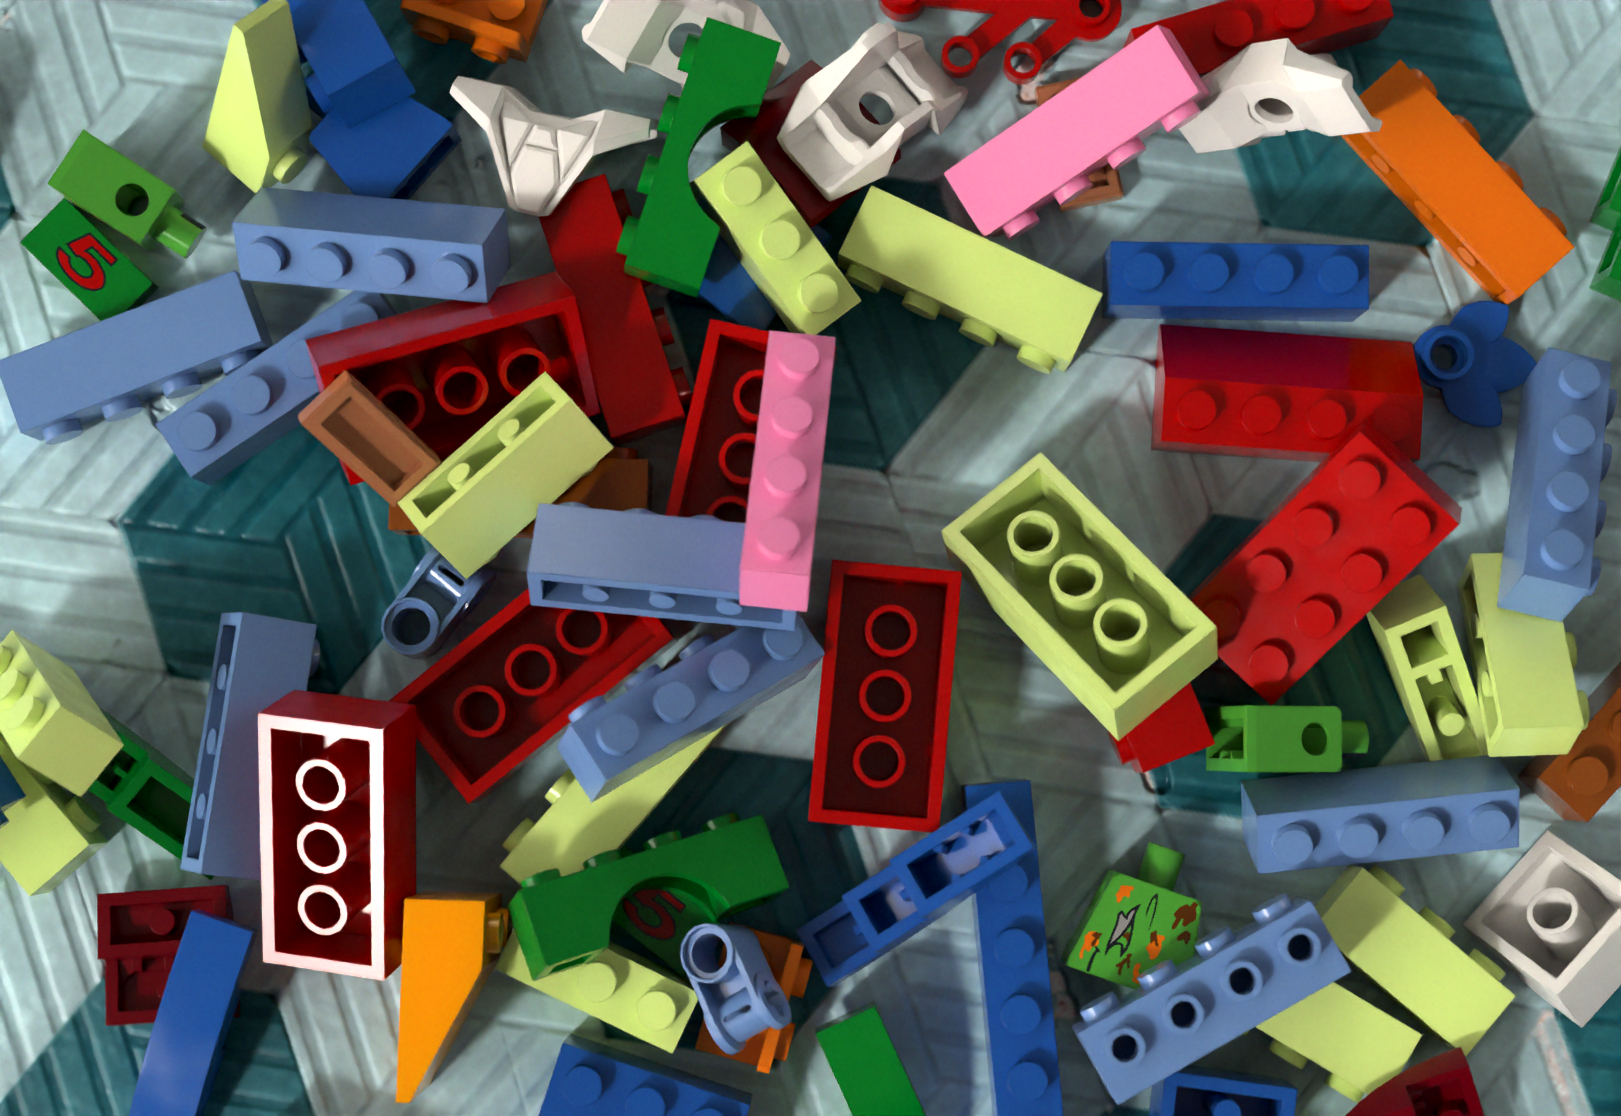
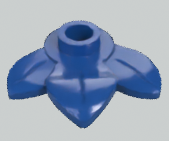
[1413,301,1537,428]

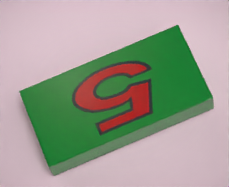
[20,198,159,321]
[612,845,723,978]

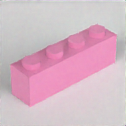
[944,25,1210,241]
[739,330,836,612]

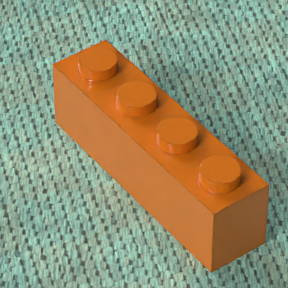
[1340,59,1574,305]

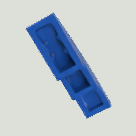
[796,790,1036,987]
[129,909,259,1116]

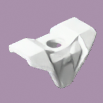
[581,0,791,94]
[777,21,968,201]
[1179,38,1383,153]
[449,76,659,216]

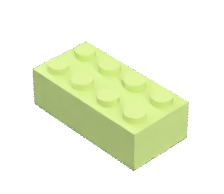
[941,452,1218,741]

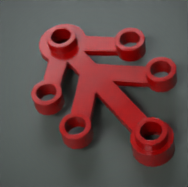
[878,0,1122,85]

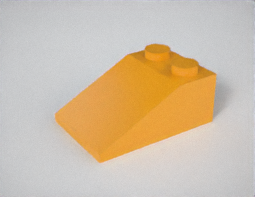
[396,891,512,1103]

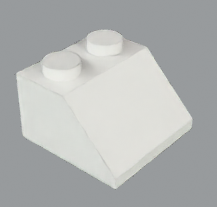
[1463,830,1621,1028]

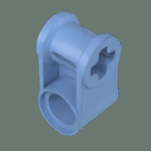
[381,546,497,659]
[680,923,792,1055]

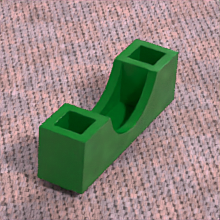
[616,17,781,298]
[507,812,789,981]

